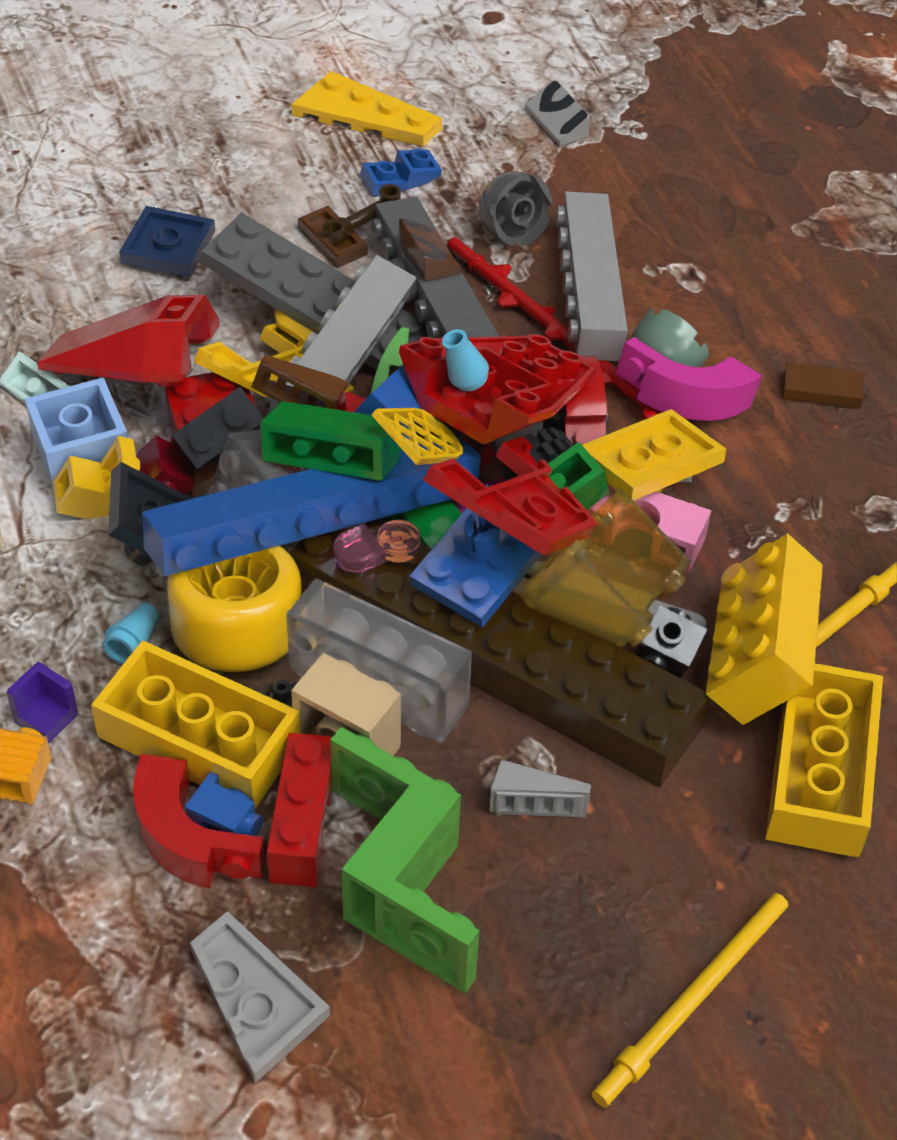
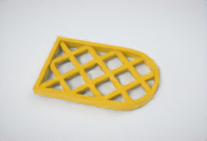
[372,408,463,465]

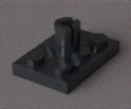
[108,462,192,566]

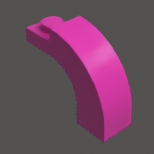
[615,337,762,420]

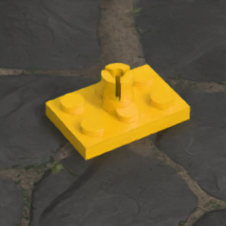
[582,409,726,502]

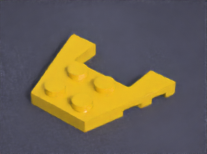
[194,323,354,397]

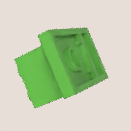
[330,727,480,994]

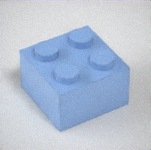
[25,377,128,486]

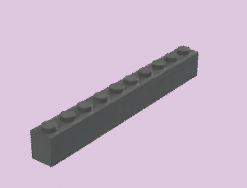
[371,197,543,454]

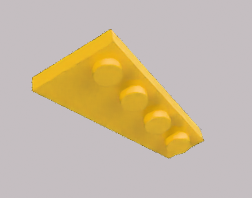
[291,71,442,147]

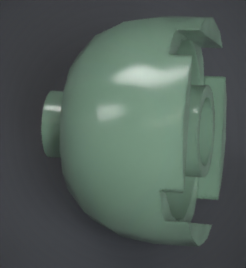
[631,308,709,367]

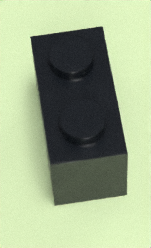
[171,387,264,474]

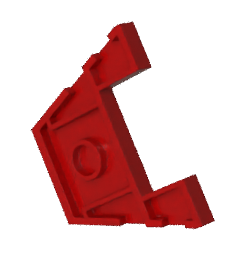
[423,436,598,556]

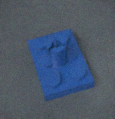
[410,485,542,628]

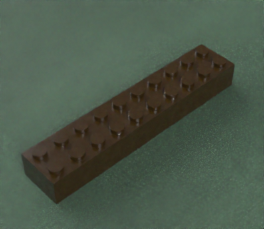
[289,520,710,788]

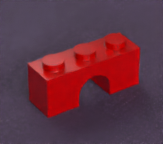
[267,732,332,887]

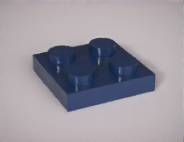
[119,206,215,277]

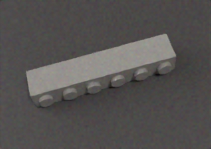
[555,191,628,361]
[265,255,417,416]

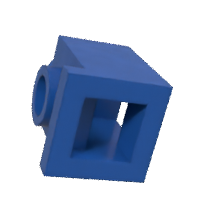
[185,772,263,836]

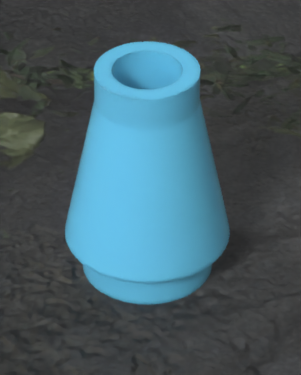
[442,329,489,391]
[103,602,160,664]

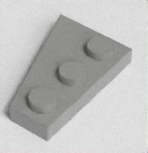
[190,911,330,1083]

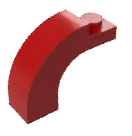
[562,356,607,445]
[133,754,266,889]

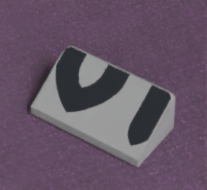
[525,80,590,146]

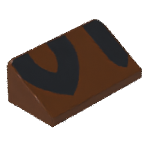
[399,218,461,281]

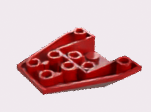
[37,294,220,387]
[399,334,596,444]

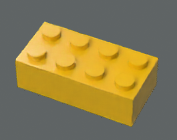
[706,533,823,725]
[91,640,301,809]
[765,663,883,858]

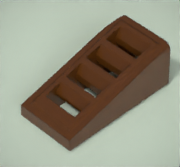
[251,355,348,410]

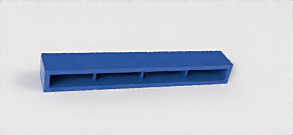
[142,432,481,576]

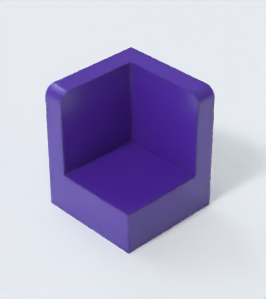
[7,661,79,744]

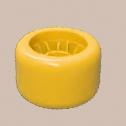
[167,546,302,672]

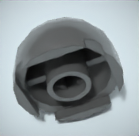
[479,171,552,246]

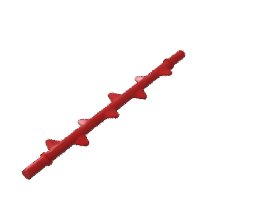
[447,237,663,420]

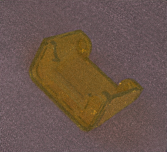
[516,488,691,647]

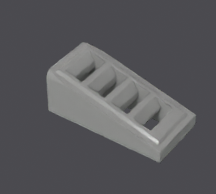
[489,760,592,818]

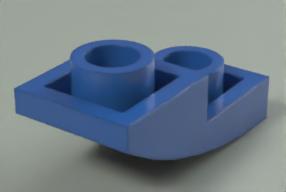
[360,148,442,195]

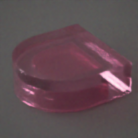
[334,523,386,573]

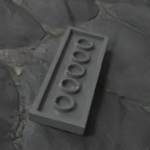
[199,212,428,378]

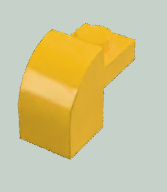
[53,436,140,519]

